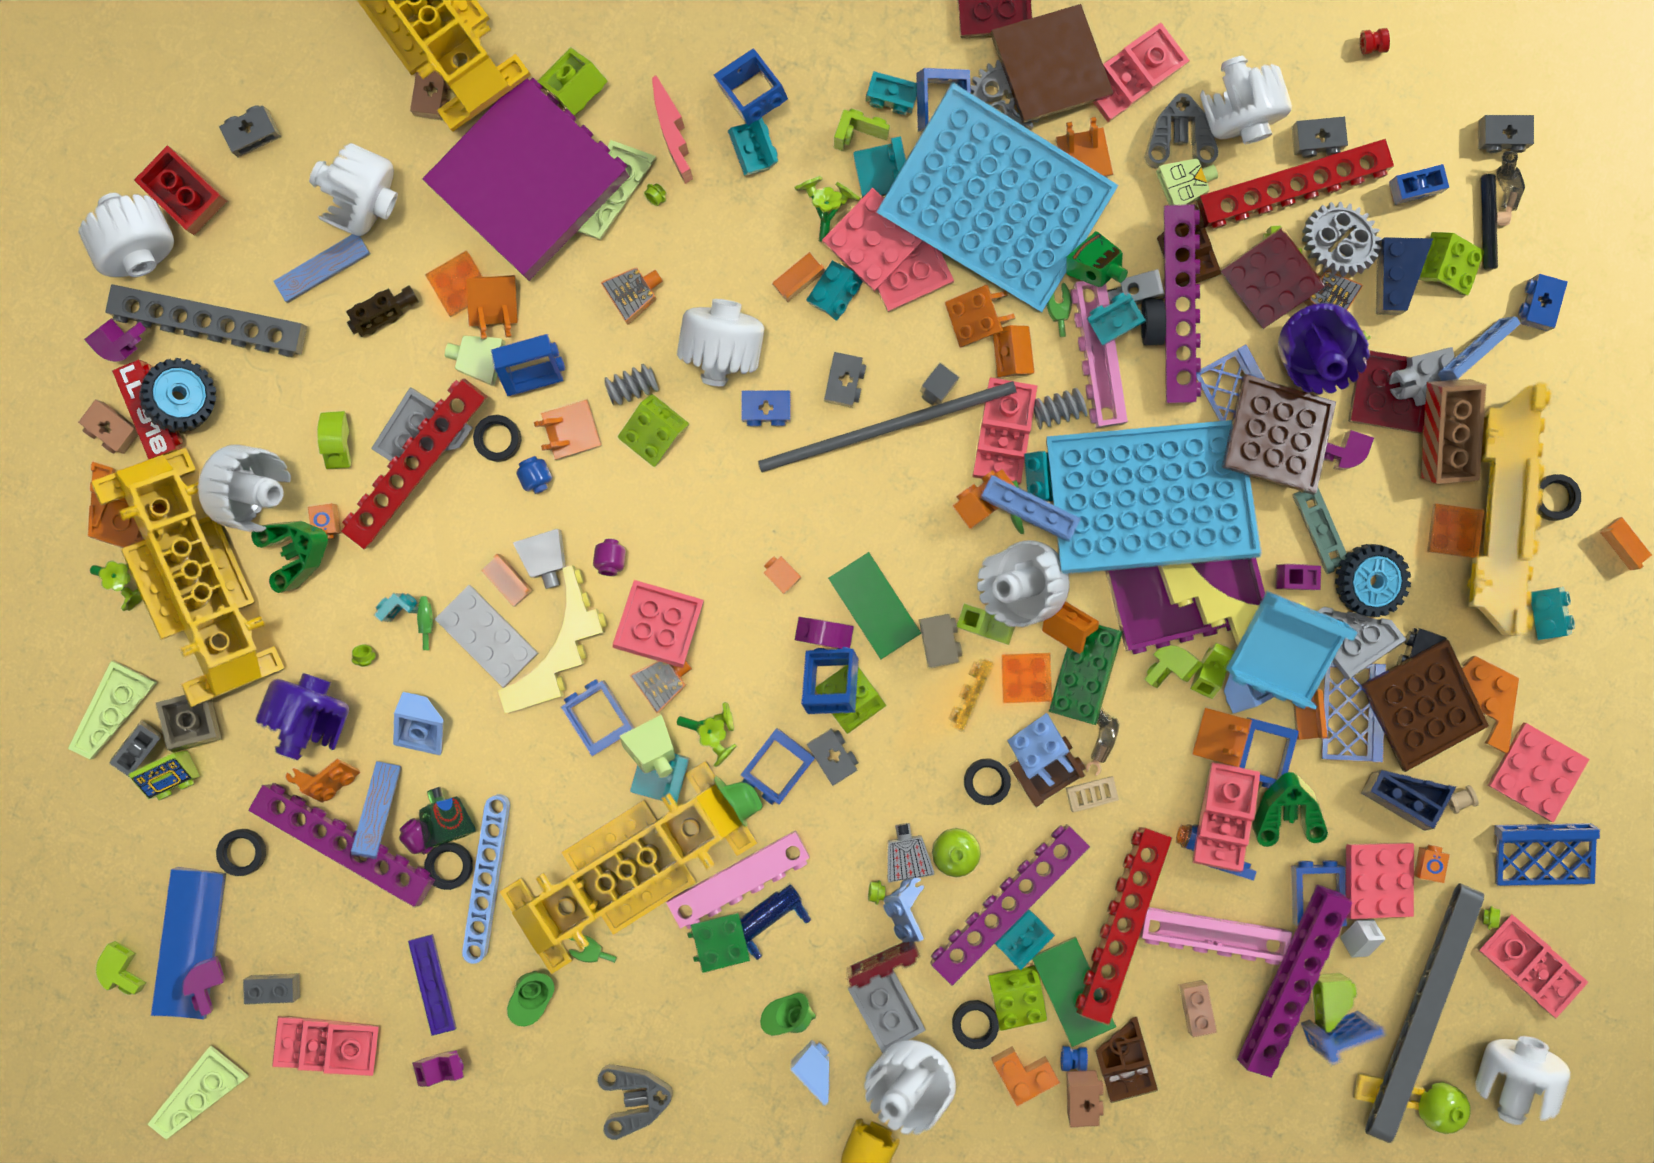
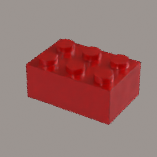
[134,145,228,236]

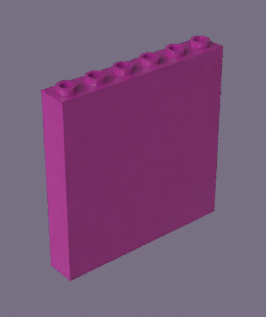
[422,77,630,281]
[1105,557,1265,654]

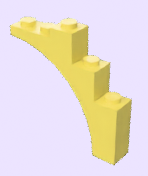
[1158,563,1306,645]
[498,565,607,714]

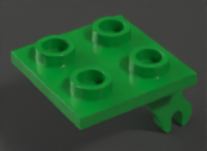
[687,912,750,973]

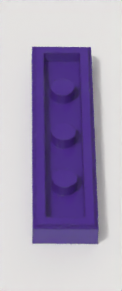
[408,934,456,1036]

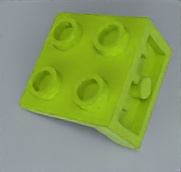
[834,109,890,151]
[1419,232,1484,295]
[618,394,689,467]
[815,665,886,734]
[988,966,1047,1031]

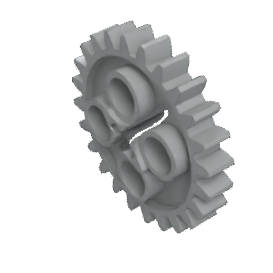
[970,60,1040,130]
[1302,202,1382,277]

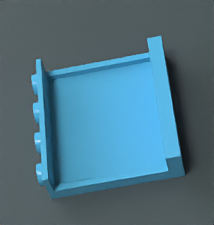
[1226,591,1358,710]

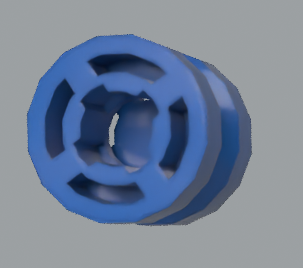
[1061,1046,1088,1071]

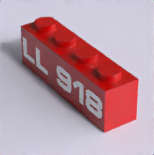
[112,359,183,460]

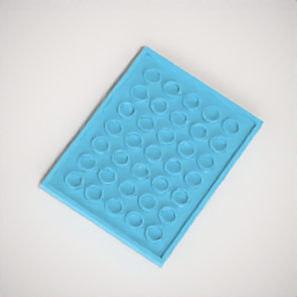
[876,83,1119,312]
[1046,420,1261,574]

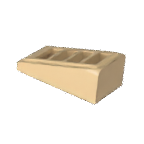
[1066,776,1119,812]

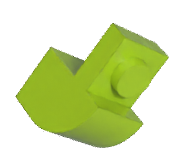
[317,411,351,469]
[957,604,1015,645]
[1190,643,1235,699]
[1145,646,1203,688]
[96,941,146,995]

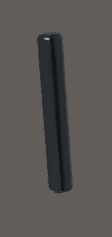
[1481,174,1498,270]

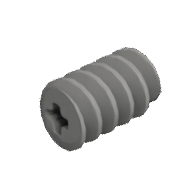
[605,364,659,406]
[1034,388,1087,429]

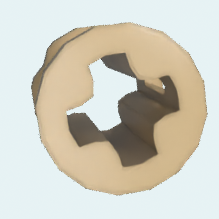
[1448,785,1479,814]

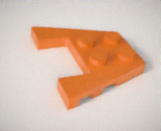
[88,461,166,548]
[1462,656,1519,753]

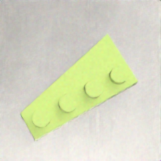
[578,140,656,240]
[68,661,157,759]
[147,1046,249,1139]

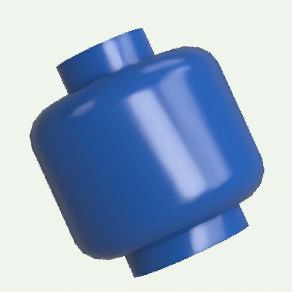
[516,456,552,494]

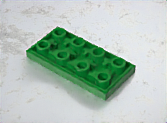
[828,552,921,660]
[1049,625,1123,725]
[1032,937,1116,1047]

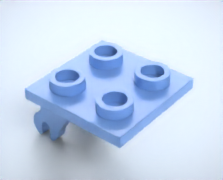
[1007,713,1074,787]
[883,878,924,942]

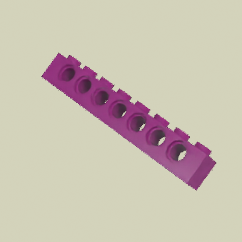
[1164,204,1201,403]
[248,783,435,907]
[930,824,1090,986]
[1237,885,1353,1078]

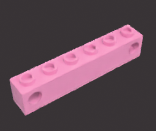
[1071,281,1128,428]
[666,830,810,929]
[1139,907,1292,965]

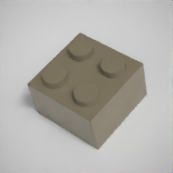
[919,614,962,668]
[156,695,221,753]

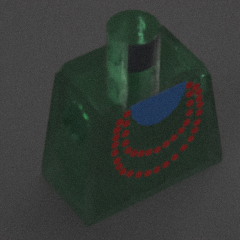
[419,787,476,849]

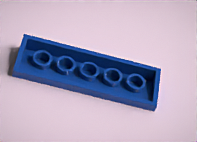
[151,867,226,1020]

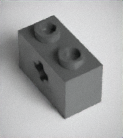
[219,105,281,157]
[1478,115,1534,153]
[1292,116,1348,158]
[824,352,866,408]
[920,363,959,405]
[109,720,162,777]
[807,728,859,786]
[243,973,300,1004]

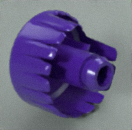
[1278,303,1370,394]
[256,673,349,760]

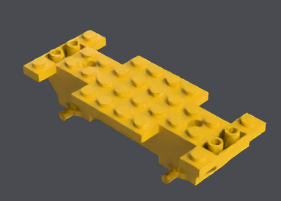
[357,0,531,132]
[1467,383,1551,636]
[91,448,284,707]
[499,761,758,974]

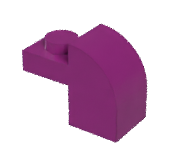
[84,318,146,362]
[1324,430,1374,470]
[1276,564,1321,590]
[795,617,854,649]
[183,956,225,1016]
[412,1050,464,1087]

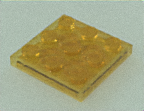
[948,659,994,731]

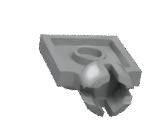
[1389,347,1459,406]

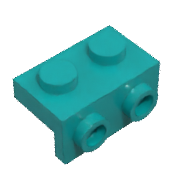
[866,71,917,115]
[728,118,778,176]
[806,260,863,321]
[1087,293,1146,346]
[1024,451,1053,502]
[1531,586,1575,640]
[374,593,418,622]
[995,909,1055,970]

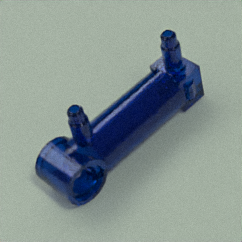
[740,883,811,960]

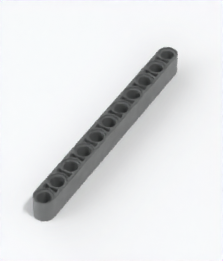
[1365,883,1484,1143]

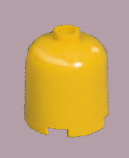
[841,1119,900,1163]

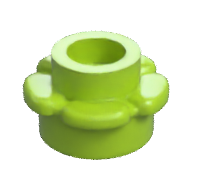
[644,184,666,206]
[351,645,376,667]
[868,880,885,905]
[1483,906,1500,930]

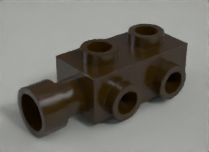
[346,285,419,337]

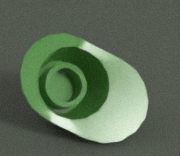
[714,776,762,827]
[507,971,555,1027]
[760,993,816,1036]

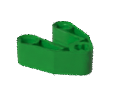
[251,521,328,593]
[1252,772,1328,847]

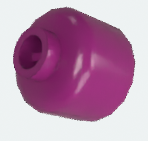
[593,539,626,576]
[399,818,436,855]

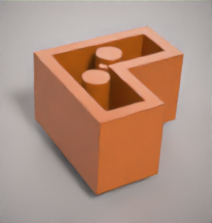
[952,469,1016,529]
[991,1046,1060,1106]

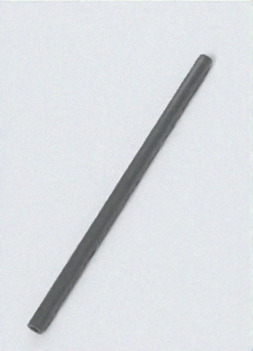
[758,381,1017,472]

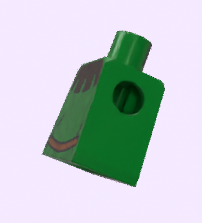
[1066,231,1128,287]

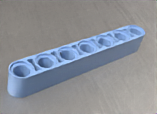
[462,794,510,964]

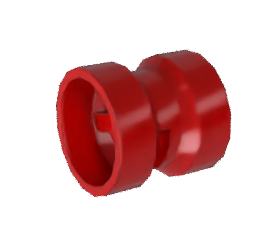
[1360,28,1390,55]

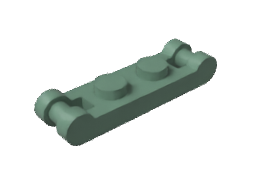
[1293,488,1347,574]

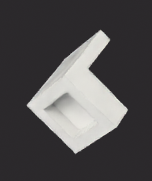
[1341,919,1386,957]

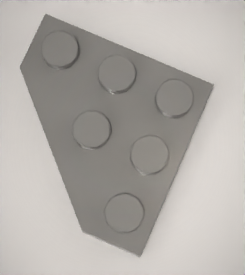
[371,387,473,461]
[1318,607,1406,681]

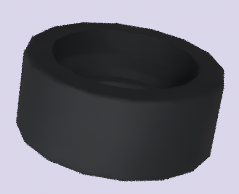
[1141,299,1166,345]
[473,415,521,462]
[1537,474,1581,520]
[964,759,1011,805]
[216,829,266,876]
[424,842,473,890]
[952,1000,999,1049]

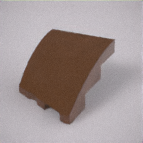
[1157,204,1222,287]
[1096,1017,1158,1103]

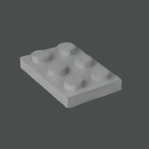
[848,970,926,1053]

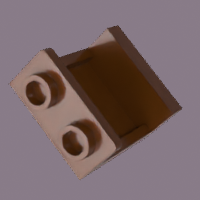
[1008,736,1086,807]

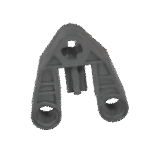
[1145,93,1218,168]
[597,1064,673,1140]

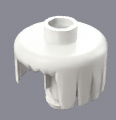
[1200,56,1292,145]
[309,143,398,236]
[78,193,174,277]
[677,299,764,386]
[198,445,291,532]
[977,540,1069,627]
[1476,1036,1570,1125]
[864,1040,956,1135]

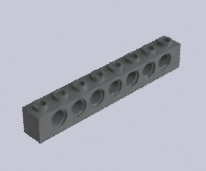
[105,284,307,357]

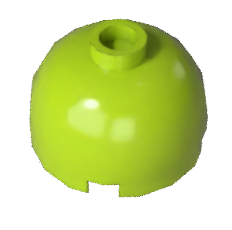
[932,828,981,877]
[1419,1082,1471,1134]

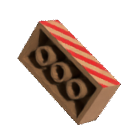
[1421,379,1486,484]

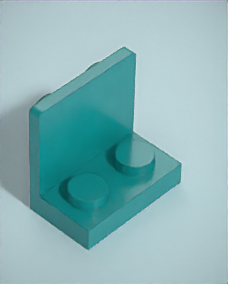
[853,136,906,198]
[630,754,690,804]

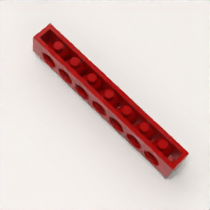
[1196,138,1394,229]
[341,378,488,549]
[1075,827,1172,1025]

